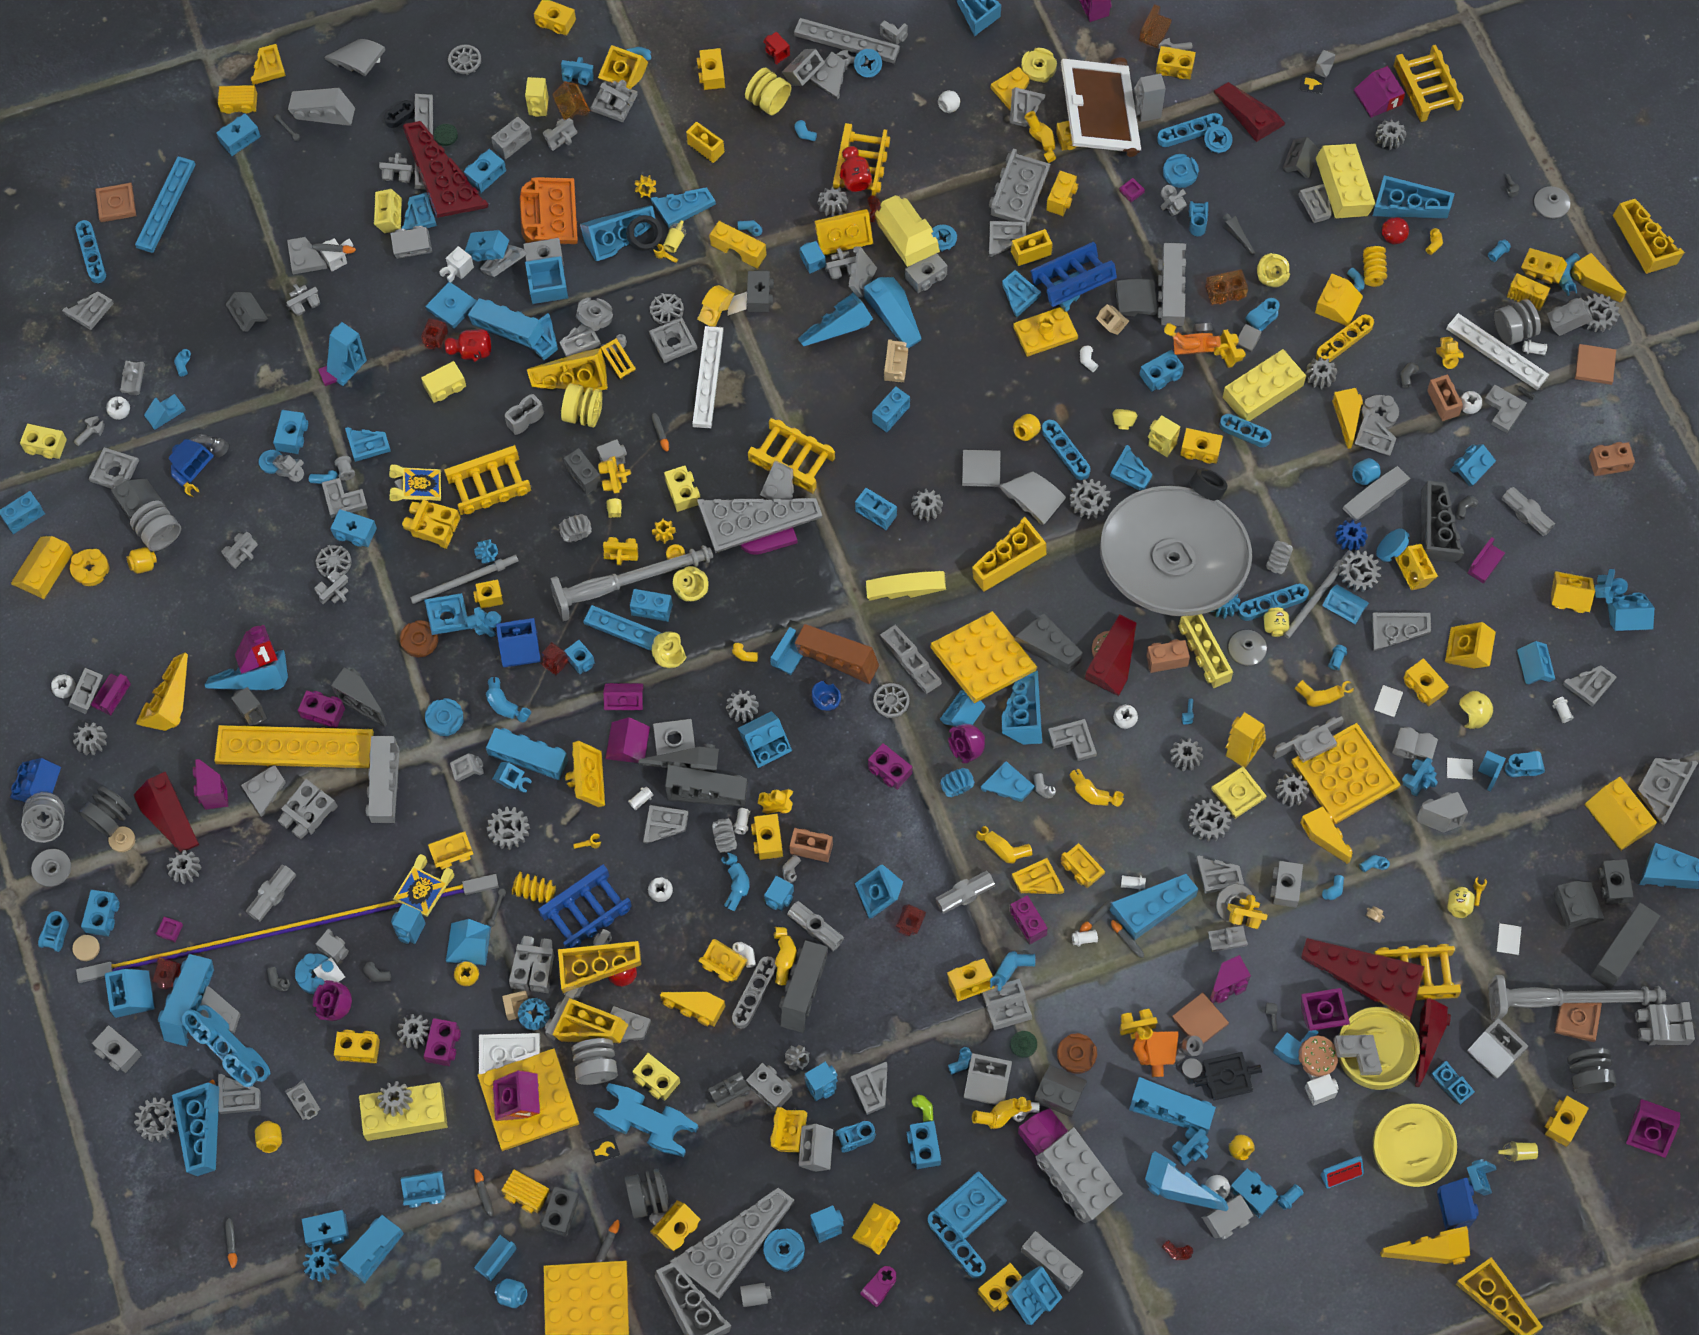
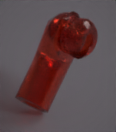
[868,195,881,223]
[1162,1240,1193,1260]

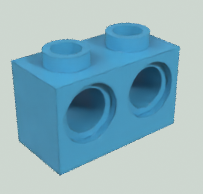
[1140,350,1184,392]
[872,386,910,432]
[855,488,897,530]
[0,491,45,534]
[630,589,673,622]
[81,890,120,936]
[906,1121,941,1169]
[810,1205,844,1243]

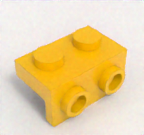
[428,831,473,869]
[1061,843,1105,888]
[699,939,748,982]
[770,1107,808,1152]
[852,1203,900,1255]

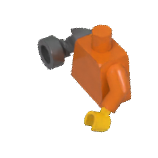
[1164,323,1221,355]
[1133,1025,1203,1077]

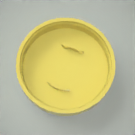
[1338,1007,1420,1090]
[1373,1104,1457,1187]

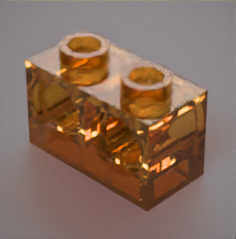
[1205,269,1248,305]

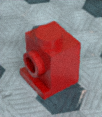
[763,32,790,65]

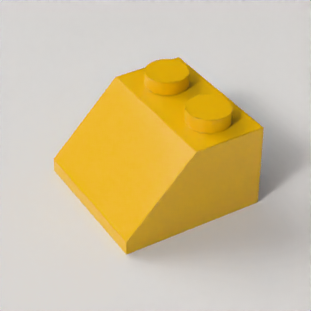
[598,45,648,89]
[1315,274,1363,326]
[1551,571,1595,613]
[1445,622,1496,669]

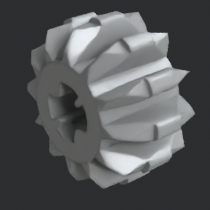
[1375,119,1406,150]
[818,186,848,217]
[1305,357,1337,389]
[911,489,943,521]
[559,514,592,542]
[1266,541,1293,574]
[726,690,759,723]
[73,722,107,756]
[1170,738,1203,772]
[1275,773,1309,807]
[712,818,737,853]
[167,850,201,885]
[397,1014,431,1049]
[377,1081,413,1117]

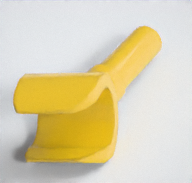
[654,244,678,263]
[573,834,601,849]
[1473,877,1487,906]

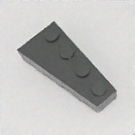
[666,765,748,807]

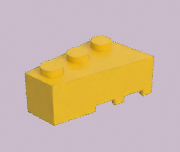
[552,998,628,1043]

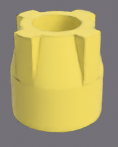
[606,498,622,518]

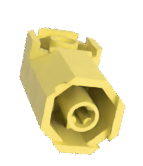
[875,195,940,267]

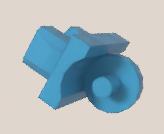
[561,57,594,85]
[1595,569,1628,603]
[467,607,501,637]
[1402,758,1438,797]
[1172,1127,1209,1166]

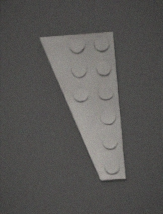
[697,498,822,553]
[670,1188,795,1300]

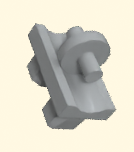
[599,80,634,112]
[543,118,577,151]
[379,153,415,183]
[1160,185,1187,216]
[825,248,856,280]
[286,284,320,316]
[120,361,145,395]
[272,455,304,482]
[222,532,258,569]
[314,570,348,604]
[1208,926,1248,952]
[285,1080,321,1120]

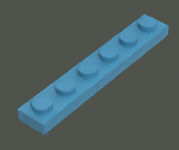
[135,156,196,253]

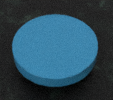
[259,450,282,474]

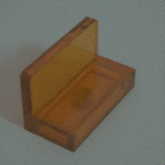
[1139,4,1172,48]
[553,81,590,120]

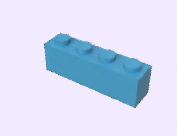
[468,298,544,348]
[486,728,568,780]

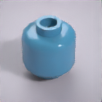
[1352,458,1381,485]
[495,1278,527,1308]

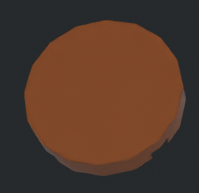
[400,620,438,658]
[1057,1033,1097,1074]

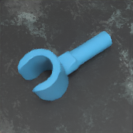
[1182,699,1194,724]

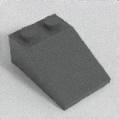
[331,667,387,727]

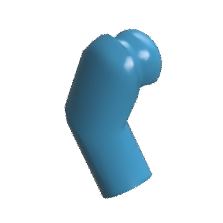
[626,47,652,60]
[794,120,817,141]
[1347,267,1365,292]
[309,470,338,484]
[1322,875,1344,900]
[948,1047,972,1074]

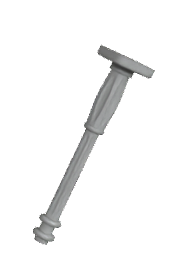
[550,545,713,622]
[1488,975,1666,1021]

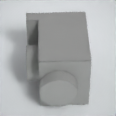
[316,929,349,963]

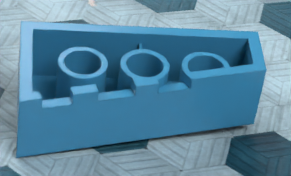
[1373,175,1455,218]
[1110,874,1198,941]
[158,954,214,1047]

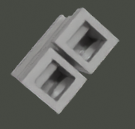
[278,779,338,839]
[509,936,554,993]
[1635,1002,1695,1045]

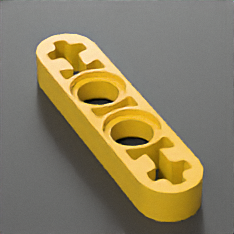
[1316,314,1374,362]

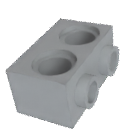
[491,117,532,160]
[68,668,103,714]

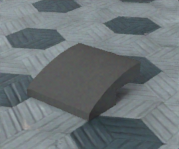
[1115,279,1157,317]

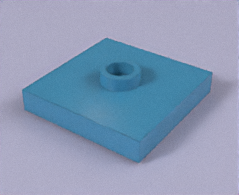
[426,282,477,329]

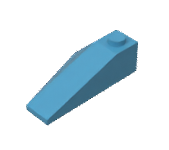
[1002,671,1042,745]

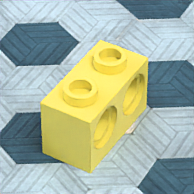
[525,77,549,117]
[374,189,402,233]
[1148,415,1180,457]
[20,424,67,459]
[664,466,700,512]
[633,1053,680,1101]

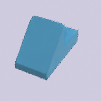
[144,394,186,430]

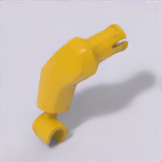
[1025,111,1056,163]
[1295,680,1354,707]
[1070,769,1124,807]
[976,826,1032,863]
[774,927,797,985]
[972,1097,1032,1129]

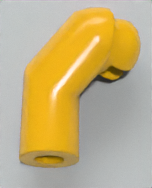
[1425,228,1443,255]
[732,643,758,662]

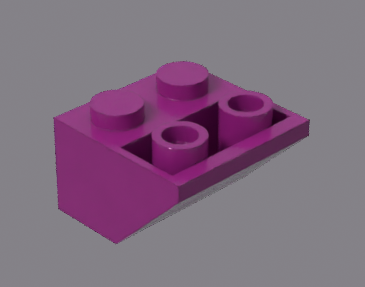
[193,759,229,810]
[1210,955,1251,1004]

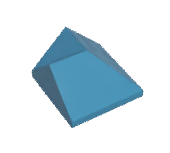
[855,865,903,918]
[446,919,491,966]

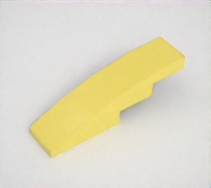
[866,571,946,601]

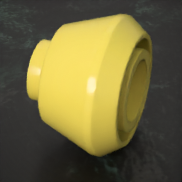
[1112,409,1138,430]

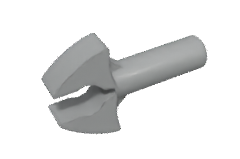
[1158,38,1192,50]
[836,50,869,70]
[74,416,105,446]

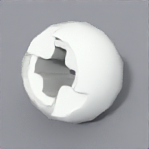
[938,90,960,113]
[1460,391,1482,414]
[106,396,130,420]
[51,674,76,698]
[1113,704,1138,729]
[648,877,673,902]
[1205,1175,1230,1199]

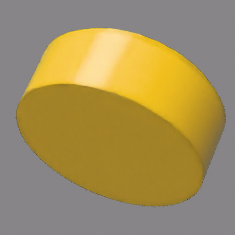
[666,544,685,560]

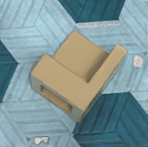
[502,991,532,1021]

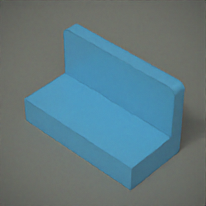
[1322,584,1369,624]
[771,627,803,675]
[1517,641,1555,685]
[940,690,985,727]
[1478,751,1506,792]
[474,1235,517,1281]

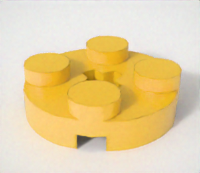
[70,549,109,586]

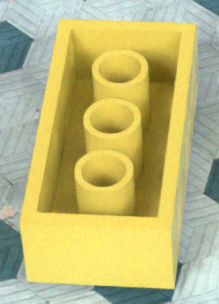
[1316,144,1375,218]
[1223,349,1306,421]
[359,1082,448,1141]

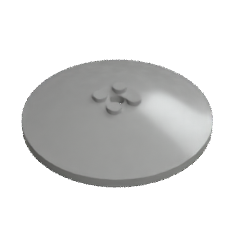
[1100,486,1252,616]

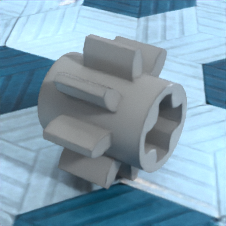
[785,1045,810,1071]

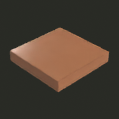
[96,183,136,222]
[1575,344,1616,385]
[1172,993,1229,1044]
[1554,1003,1602,1042]

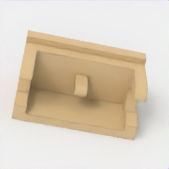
[884,339,908,382]

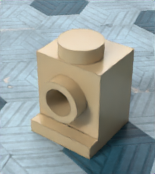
[1096,304,1129,335]

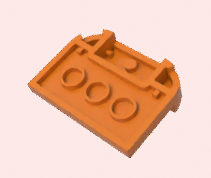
[520,177,578,244]

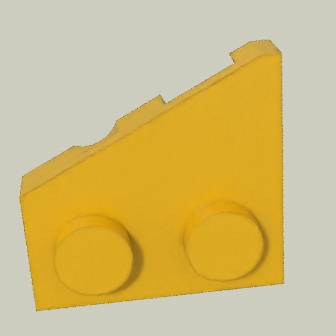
[251,44,286,85]
[991,67,1030,111]
[1012,858,1064,894]

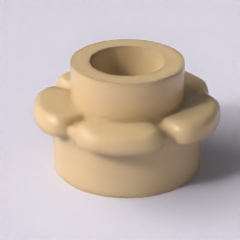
[1366,906,1385,923]

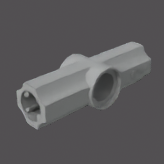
[1502,487,1555,536]
[246,865,296,922]
[935,870,995,914]
[787,901,844,951]

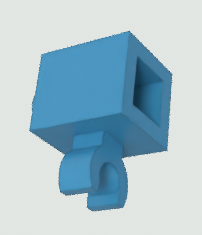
[492,762,532,792]

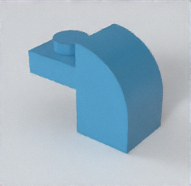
[1273,1030,1319,1065]

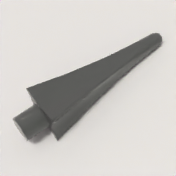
[1223,214,1255,255]

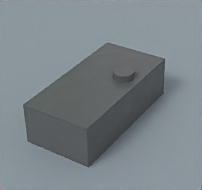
[1590,903,1660,990]

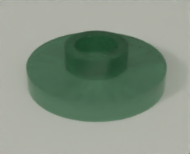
[434,124,458,146]
[1011,1031,1037,1058]

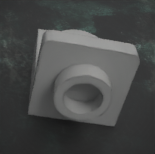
[880,20,908,45]
[450,753,484,781]

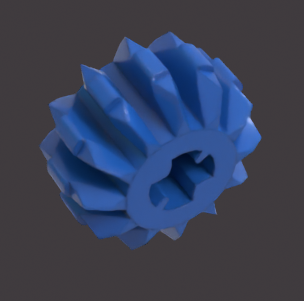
[1335,520,1368,551]

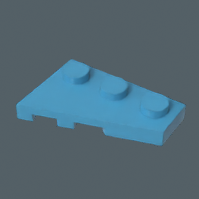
[651,187,716,228]

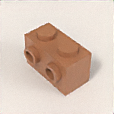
[1427,374,1463,421]
[1589,442,1635,476]
[1146,639,1190,673]
[790,828,833,862]

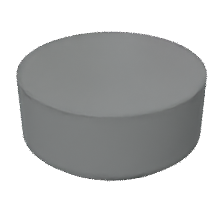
[1182,1058,1202,1080]

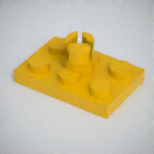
[814,209,873,255]
[1013,307,1078,357]
[565,741,605,807]

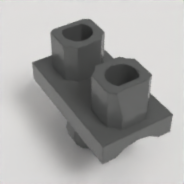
[708,1072,750,1108]

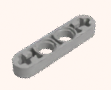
[732,956,777,1029]

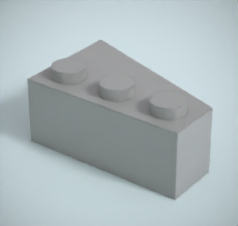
[1132,74,1166,122]
[288,88,355,126]

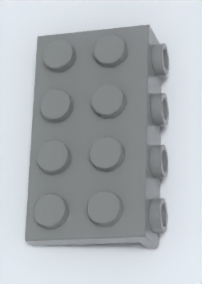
[989,149,1051,226]
[1036,1127,1123,1223]

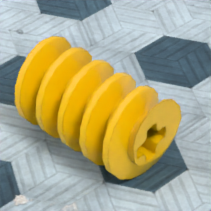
[1363,246,1387,287]
[512,872,556,903]

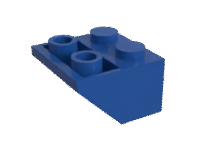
[496,618,541,667]
[10,758,61,802]
[1437,1178,1479,1231]

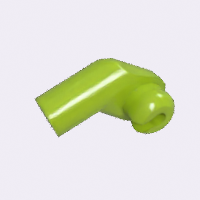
[912,1095,933,1122]

